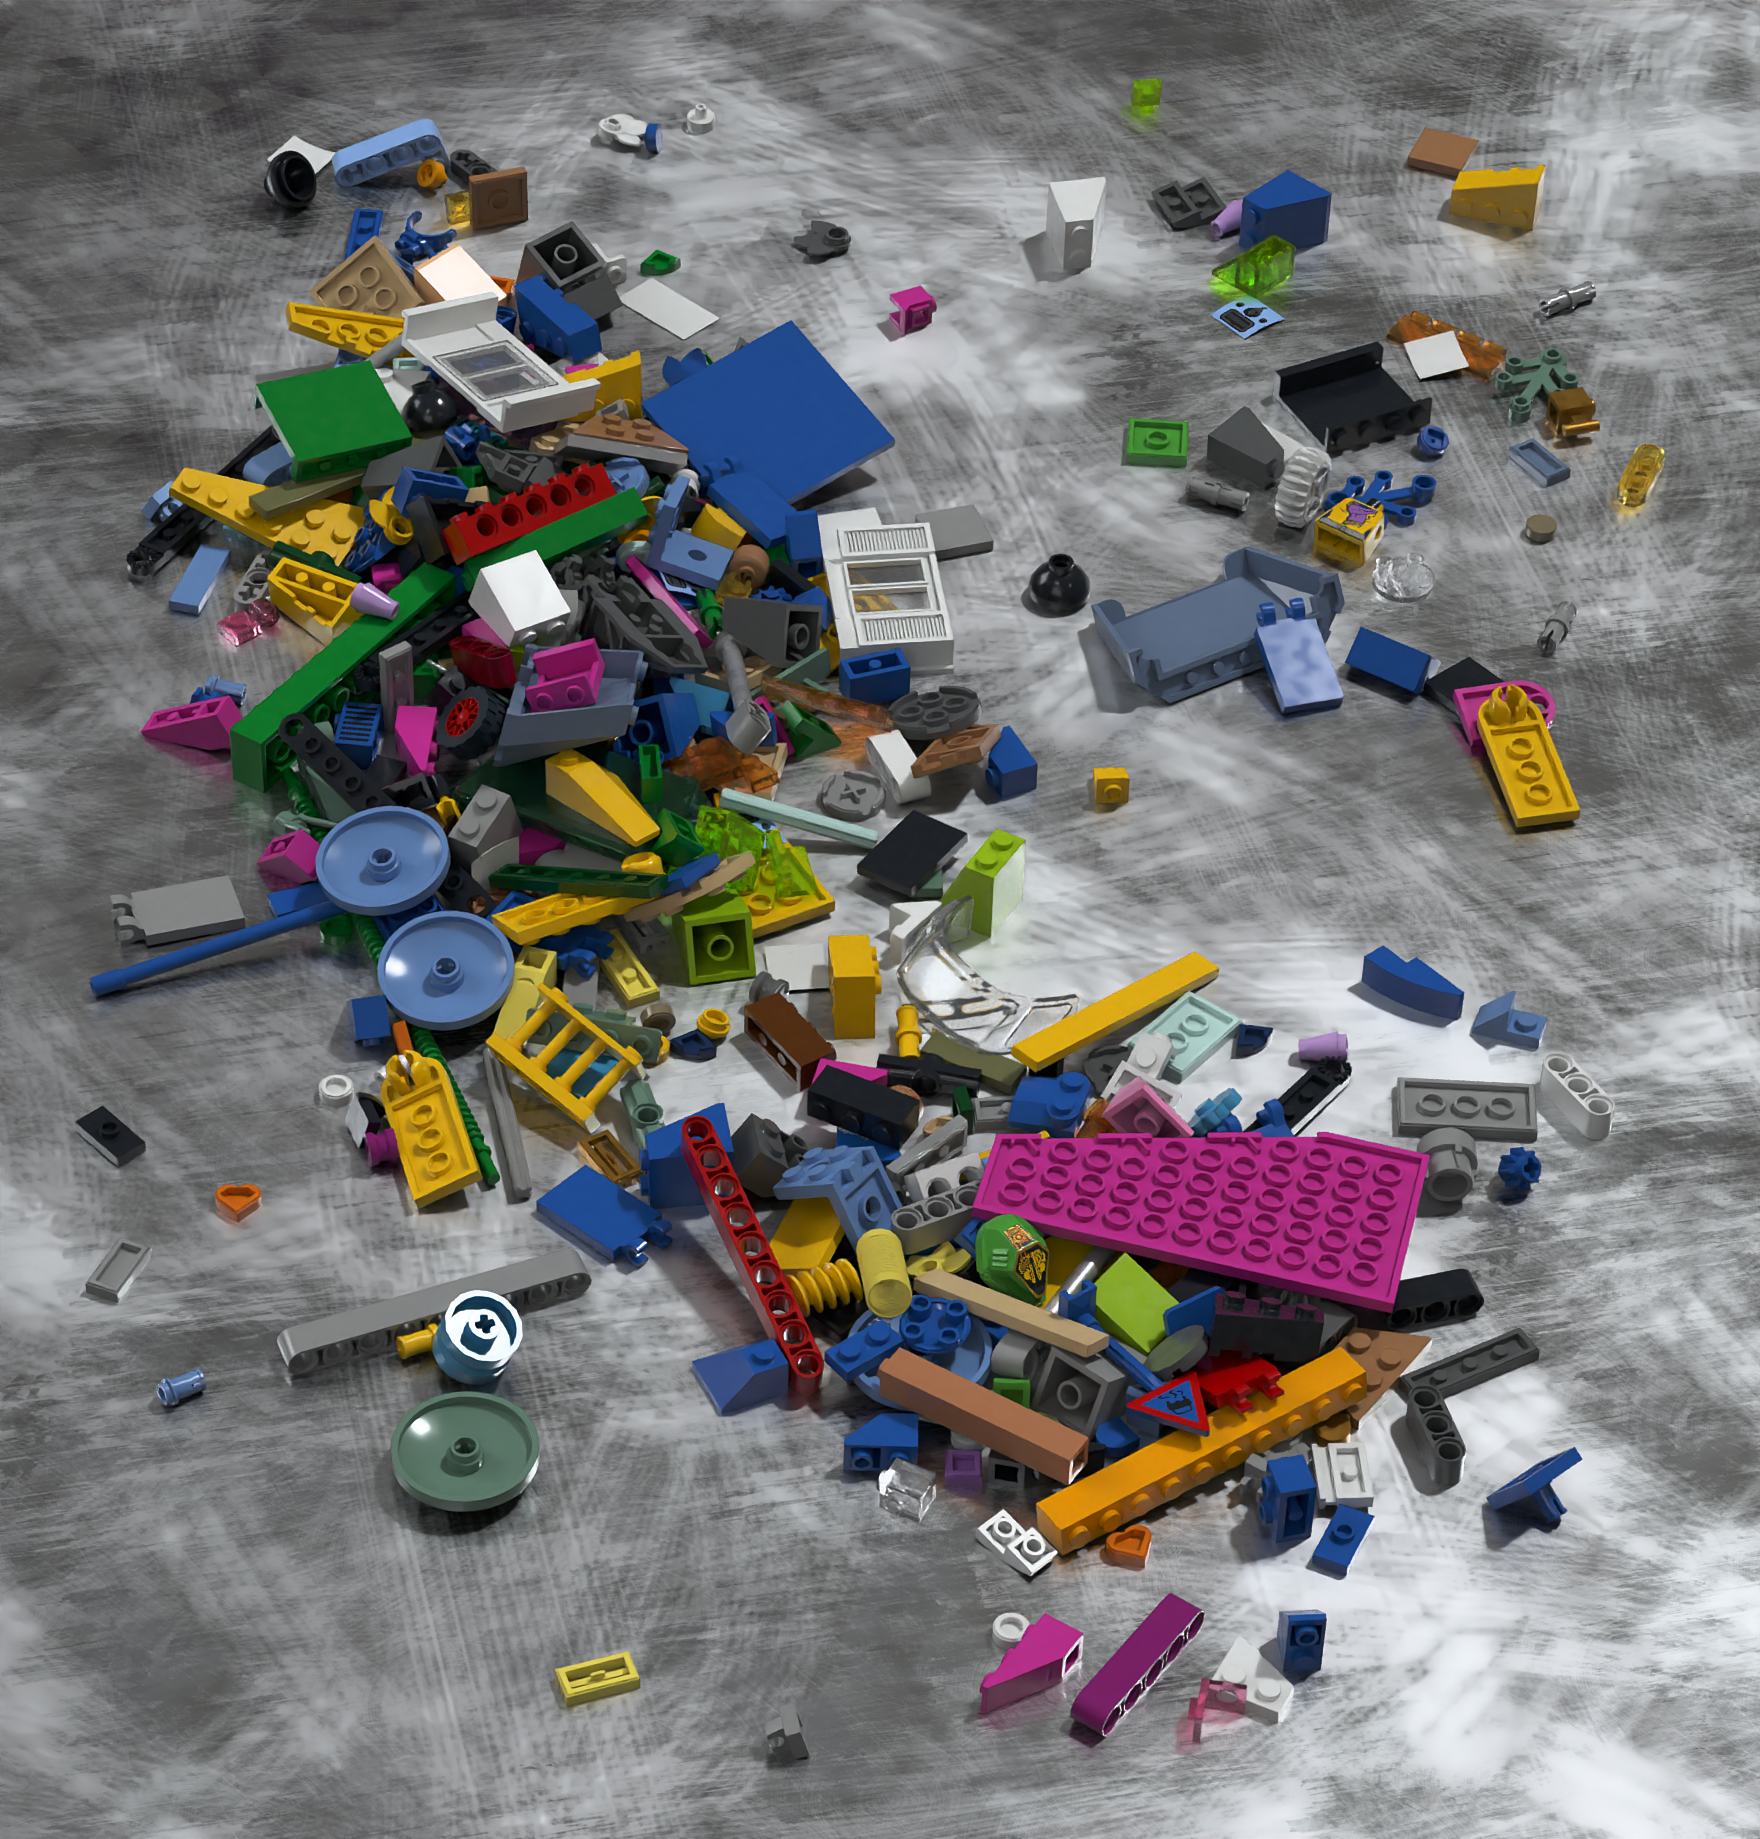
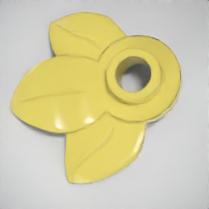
[906,1241,972,1278]

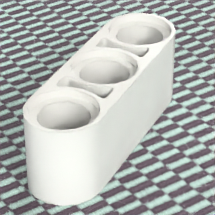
[865,730,931,805]
[1540,1052,1615,1140]

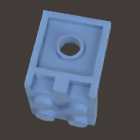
[646,475,734,591]
[772,1145,902,1256]

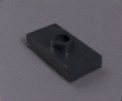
[75,1106,146,1167]

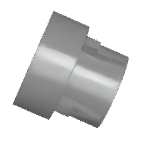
[1416,1128,1478,1202]

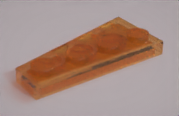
[760,674,895,733]

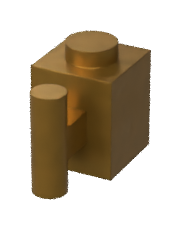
[1546,387,1600,437]

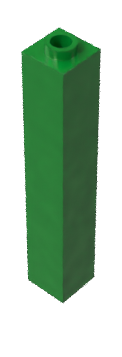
[461,487,648,591]

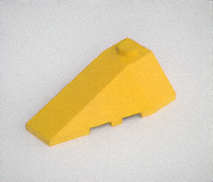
[545,749,660,847]

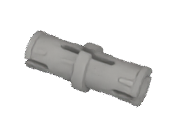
[1539,281,1596,316]
[1186,476,1250,511]
[1537,601,1577,653]

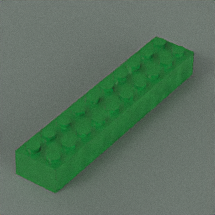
[229,562,457,793]

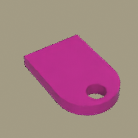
[1452,680,1556,748]

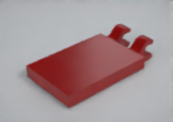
[1172,1350,1284,1414]

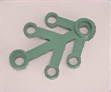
[1494,348,1579,423]

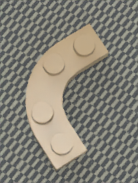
[623,851,756,923]

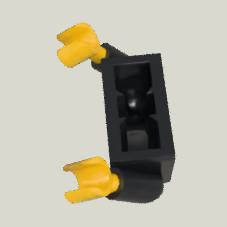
[381,771,461,825]

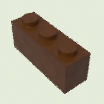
[744,992,837,1091]

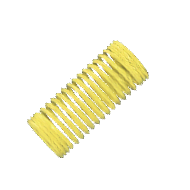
[856,1228,913,1318]

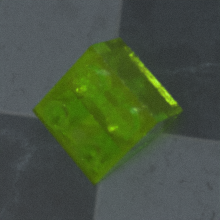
[1212,234,1296,299]
[693,805,766,892]

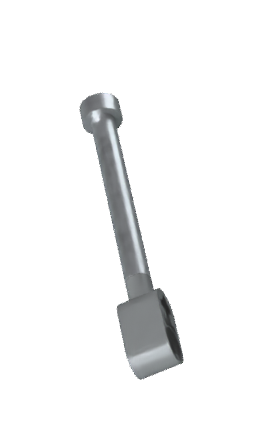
[714,630,771,755]
[991,1245,1117,1380]

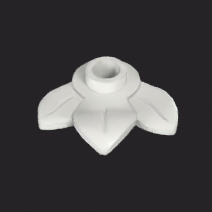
[598,114,648,147]

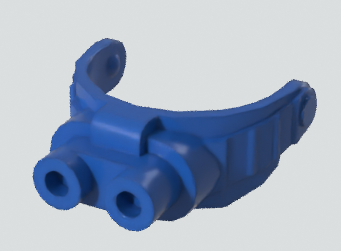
[394,211,457,258]

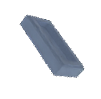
[1509,438,1571,487]

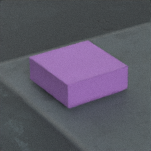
[944,1450,982,1487]

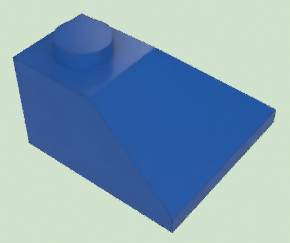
[692,1339,789,1415]

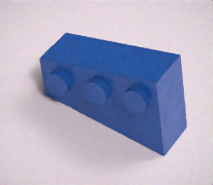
[513,273,602,363]

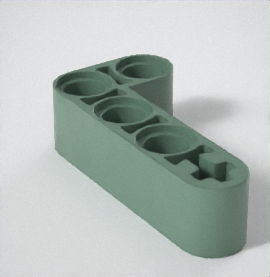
[295,721,356,832]

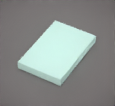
[1127,991,1243,1083]

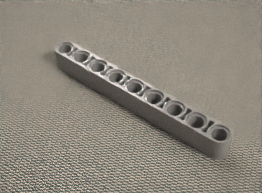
[276,1249,592,1375]

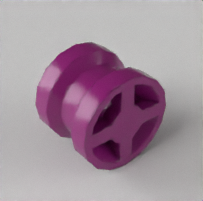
[364,1128,399,1167]

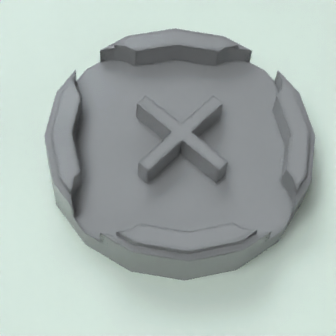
[821,770,886,821]

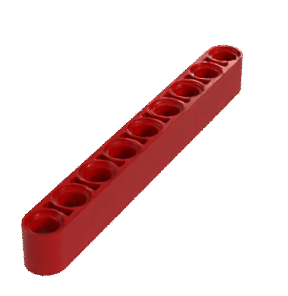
[680,1115,824,1395]

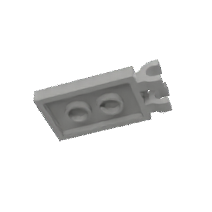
[110,875,245,946]

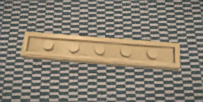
[913,1268,1109,1358]

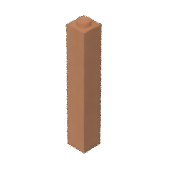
[877,1347,1089,1486]

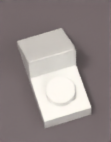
[889,901,942,964]

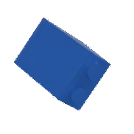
[1239,170,1332,257]
[613,693,700,763]
[639,1103,734,1209]

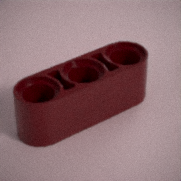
[449,636,518,689]

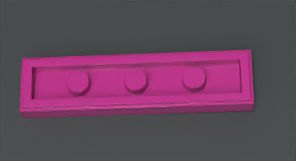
[625,554,714,649]

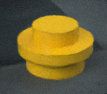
[696,1008,731,1039]

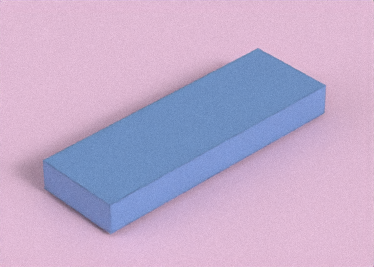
[169,544,231,615]

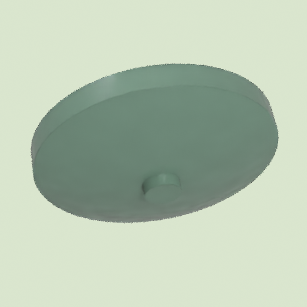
[390,1391,540,1512]

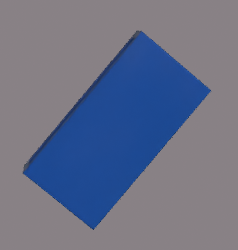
[1345,627,1441,695]

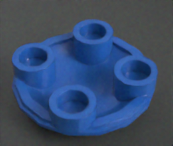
[899,1295,971,1354]

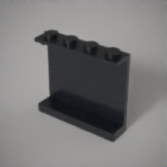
[1273,341,1432,454]

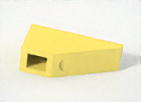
[493,946,557,1048]

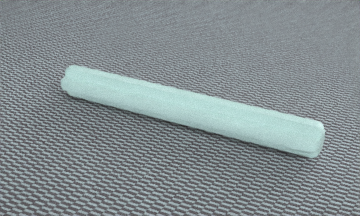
[719,788,878,850]

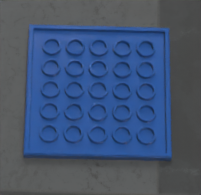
[641,320,895,505]

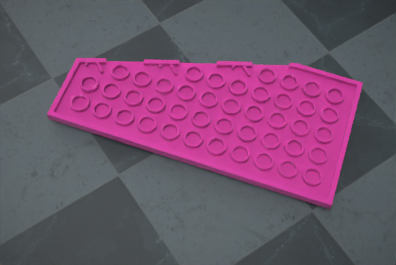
[971,1132,1430,1313]

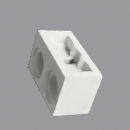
[903,1152,984,1203]

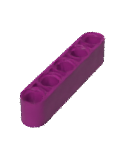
[1070,1593,1205,1736]

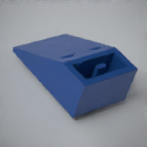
[345,490,418,575]

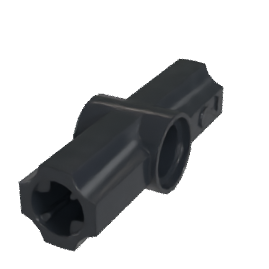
[876,1053,982,1099]

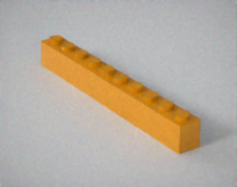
[1036,1346,1367,1556]

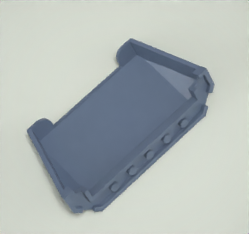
[1091,547,1345,703]
[493,642,648,767]

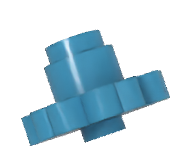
[1188,1088,1243,1138]

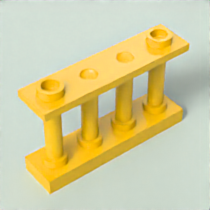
[486,982,647,1135]

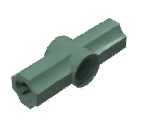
[620,1079,665,1150]

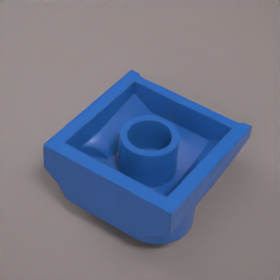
[1007,1072,1093,1138]

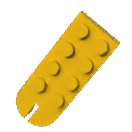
[1477,684,1580,827]
[491,852,666,946]
[380,1050,483,1209]

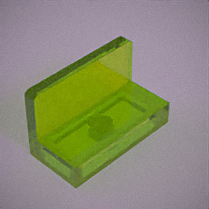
[765,829,817,898]

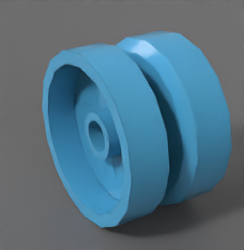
[432,1290,523,1385]

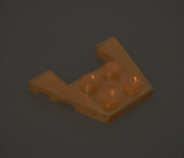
[656,736,780,819]

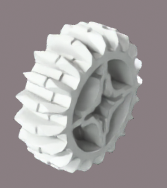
[1274,446,1332,529]

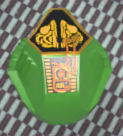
[975,1214,1050,1306]

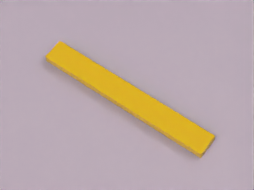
[1011,951,1219,1072]

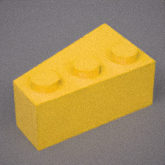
[1449,165,1546,231]
[553,350,642,422]
[267,557,364,646]
[828,935,882,1039]

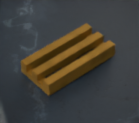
[578,1129,644,1187]

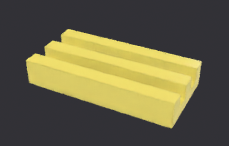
[555,1651,640,1706]

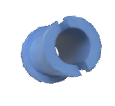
[204,675,248,705]
[157,1368,207,1406]

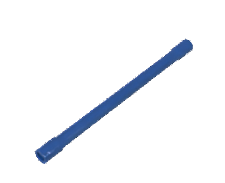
[89,900,349,997]

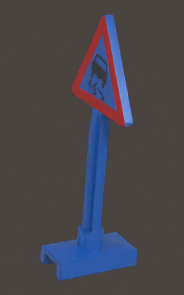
[1058,1279,1210,1437]

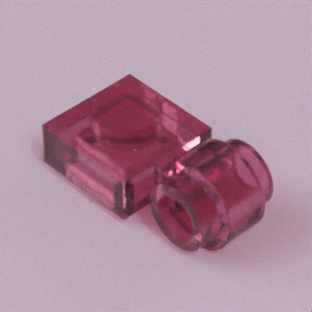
[217,598,280,648]

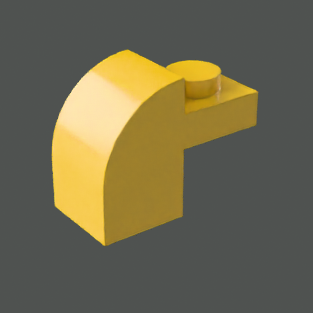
[691,503,747,553]

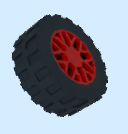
[436,686,506,761]

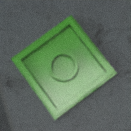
[1126,418,1189,467]

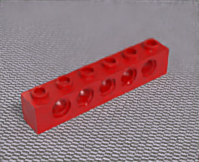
[441,462,616,565]

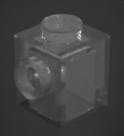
[876,1458,937,1523]

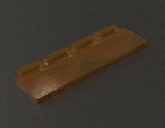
[1386,310,1507,380]

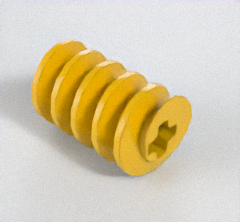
[785,1258,863,1317]

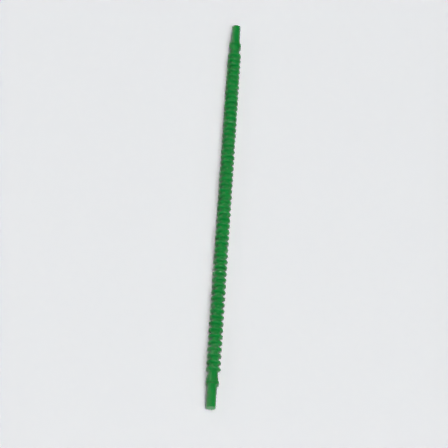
[281,767,500,1185]

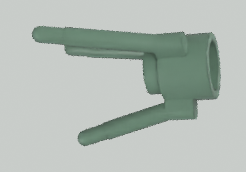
[273,811,339,836]

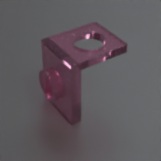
[1188,1678,1247,1743]

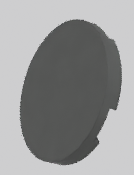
[886,686,982,740]

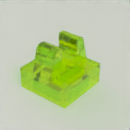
[1130,79,1162,114]

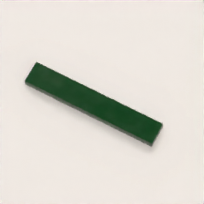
[488,864,670,899]

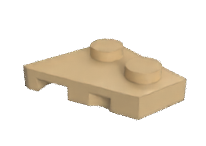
[694,655,783,693]

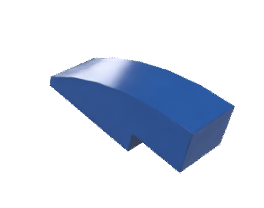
[1361,945,1464,1020]

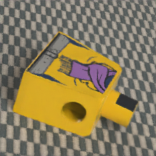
[1314,498,1384,566]

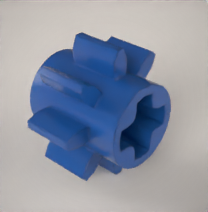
[444,423,480,461]
[1498,1147,1542,1191]

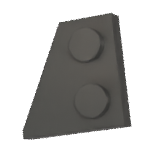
[476,441,535,493]

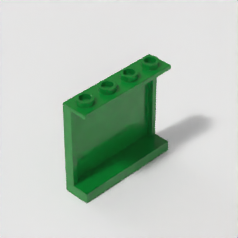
[253,360,413,483]

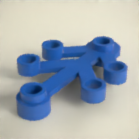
[1323,470,1436,530]

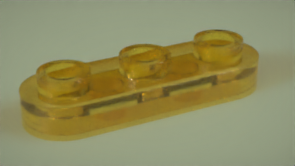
[1617,444,1665,507]

